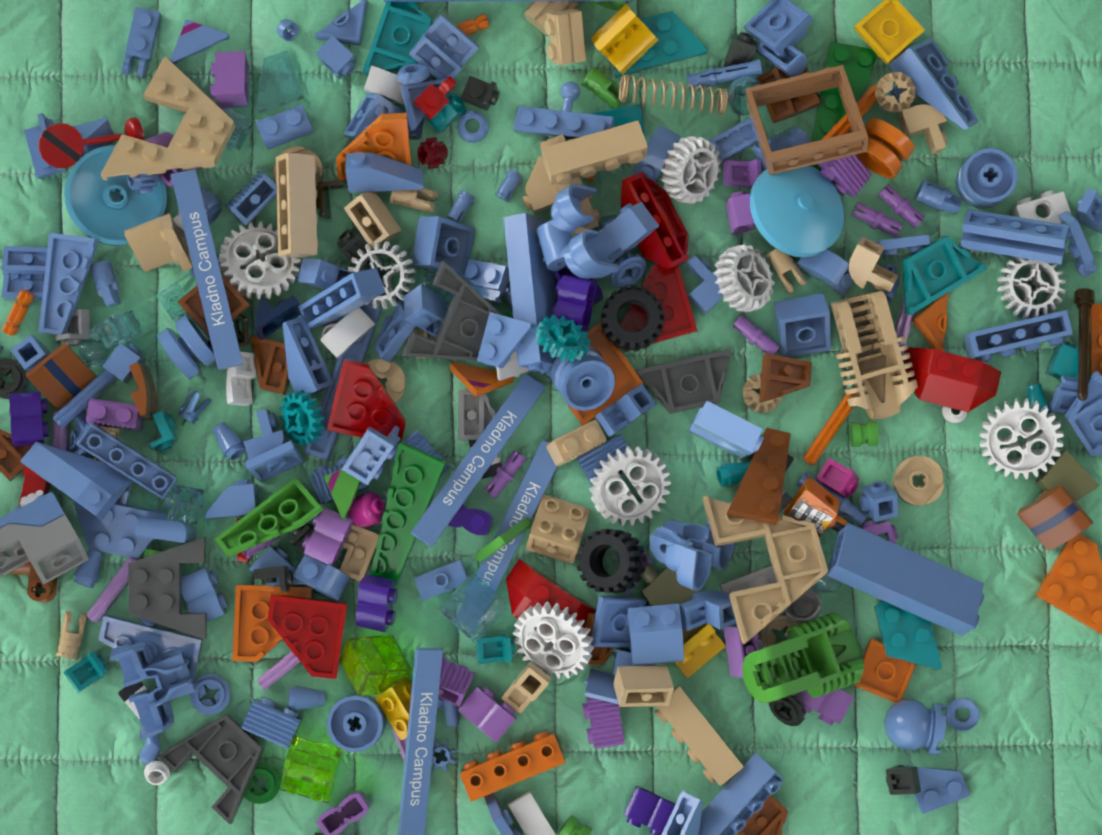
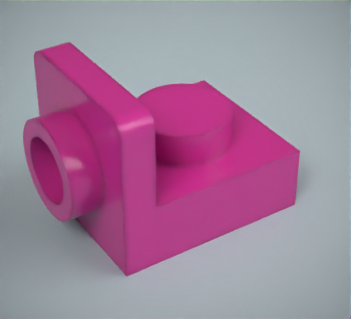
[816,458,859,498]

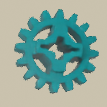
[534,315,591,363]
[279,390,325,446]

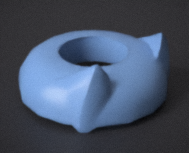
[397,63,430,86]
[457,110,490,143]
[946,698,979,731]

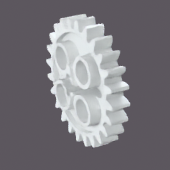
[218,222,301,300]
[980,398,1063,479]
[589,446,671,526]
[513,602,594,679]

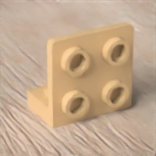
[124,213,193,272]
[525,494,590,564]

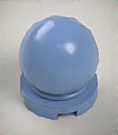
[884,699,947,755]

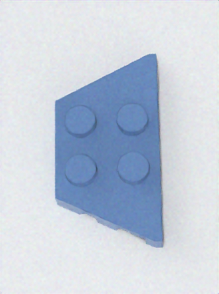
[1065,371,1102,456]
[73,501,171,559]

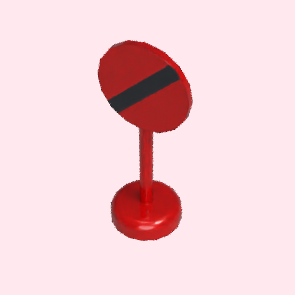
[38,117,144,168]

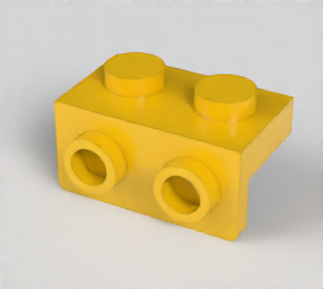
[376,677,412,740]

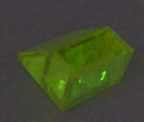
[339,635,412,696]
[280,736,343,804]

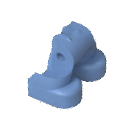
[536,184,620,279]
[650,518,736,591]
[110,642,195,740]

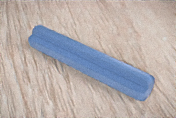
[53,369,116,428]

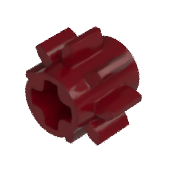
[417,137,448,169]

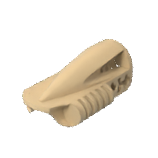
[830,291,918,420]

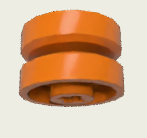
[856,118,915,179]

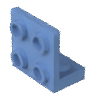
[343,93,409,140]
[24,113,68,179]
[342,425,400,485]

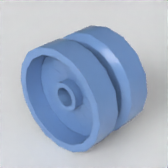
[955,148,1018,209]
[157,314,216,380]
[551,347,615,411]
[327,693,386,752]

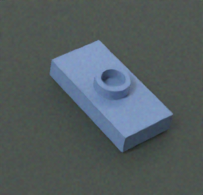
[709,117,758,163]
[414,559,470,601]

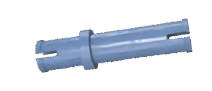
[687,59,763,90]
[796,472,868,527]

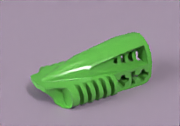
[742,612,864,703]

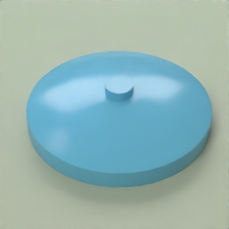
[64,145,167,246]
[750,165,844,257]

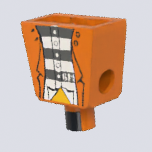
[783,477,847,537]

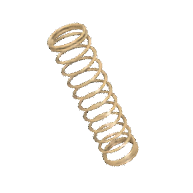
[619,74,728,115]

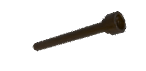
[1074,288,1095,401]

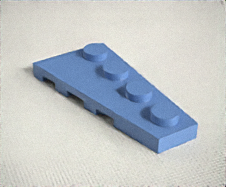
[39,233,100,335]
[98,614,203,683]

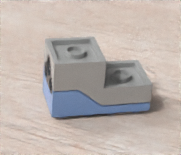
[0,492,89,585]

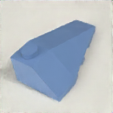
[889,38,979,130]
[20,442,133,521]

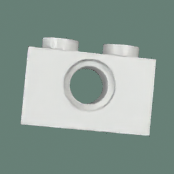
[1010,190,1071,224]

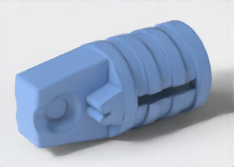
[915,179,962,214]
[90,260,121,307]

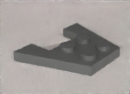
[402,261,501,361]
[128,537,207,639]
[158,715,265,824]

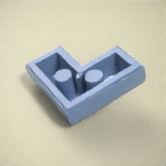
[756,27,809,77]
[135,516,196,543]

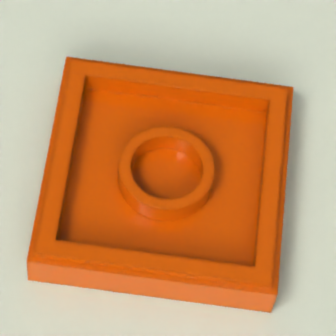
[853,638,916,703]

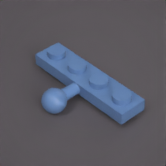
[514,81,615,139]

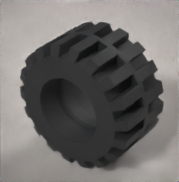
[601,285,665,352]
[576,529,646,593]

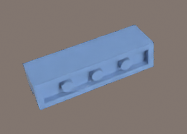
[960,209,1069,264]
[75,420,177,499]
[699,753,785,835]

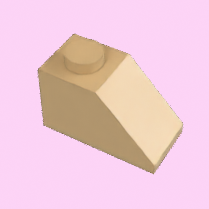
[522,155,559,215]

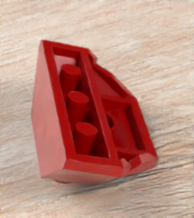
[620,172,689,269]
[903,347,1001,413]
[506,558,596,628]

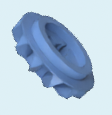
[609,253,646,288]
[190,674,231,715]

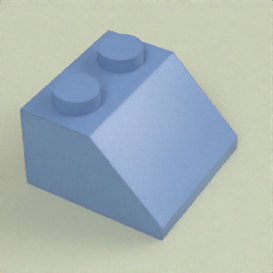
[411,216,475,276]
[774,293,831,358]
[627,603,684,666]

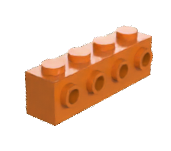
[459,730,565,802]

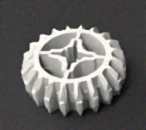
[660,136,722,204]
[348,241,415,309]
[713,244,775,312]
[997,257,1066,319]

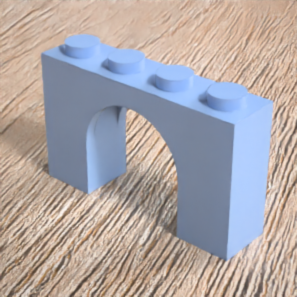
[688,401,764,459]

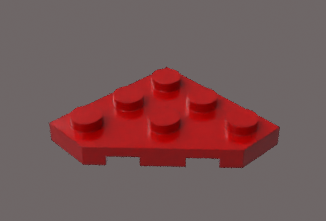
[620,265,697,352]
[327,359,406,445]
[267,594,347,679]

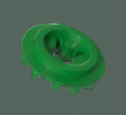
[244,763,280,804]

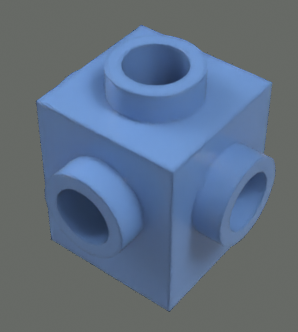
[860,481,899,522]

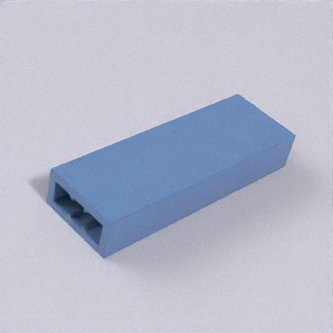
[504,213,558,374]
[827,523,984,636]

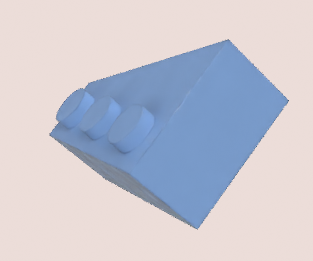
[585,202,659,264]

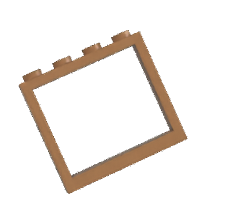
[746,65,868,175]

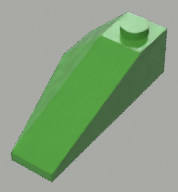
[215,477,323,557]

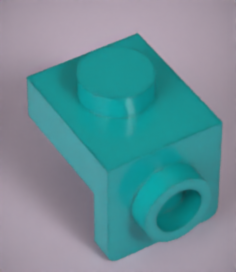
[425,93,467,133]
[149,411,179,452]
[475,634,515,664]
[64,651,107,693]

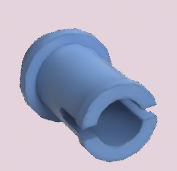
[495,169,523,202]
[447,190,475,223]

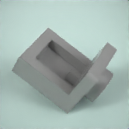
[56,309,91,346]

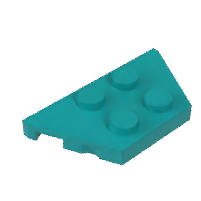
[362,2,433,75]
[615,11,707,78]
[903,236,987,315]
[874,600,942,670]

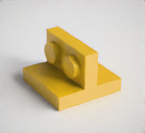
[853,0,925,65]
[590,4,658,74]
[674,623,726,678]

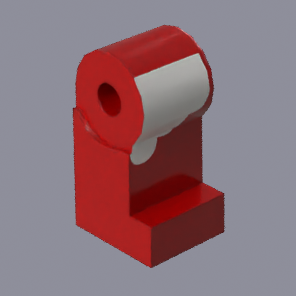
[19,465,51,507]

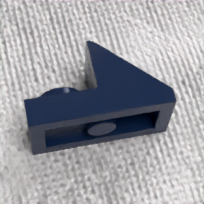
[254,295,301,340]

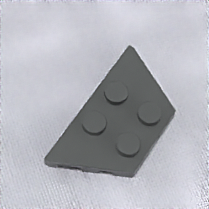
[637,349,731,414]

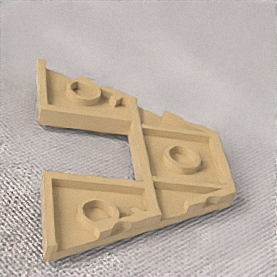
[100,57,236,180]
[702,496,828,644]

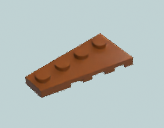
[727,428,791,525]

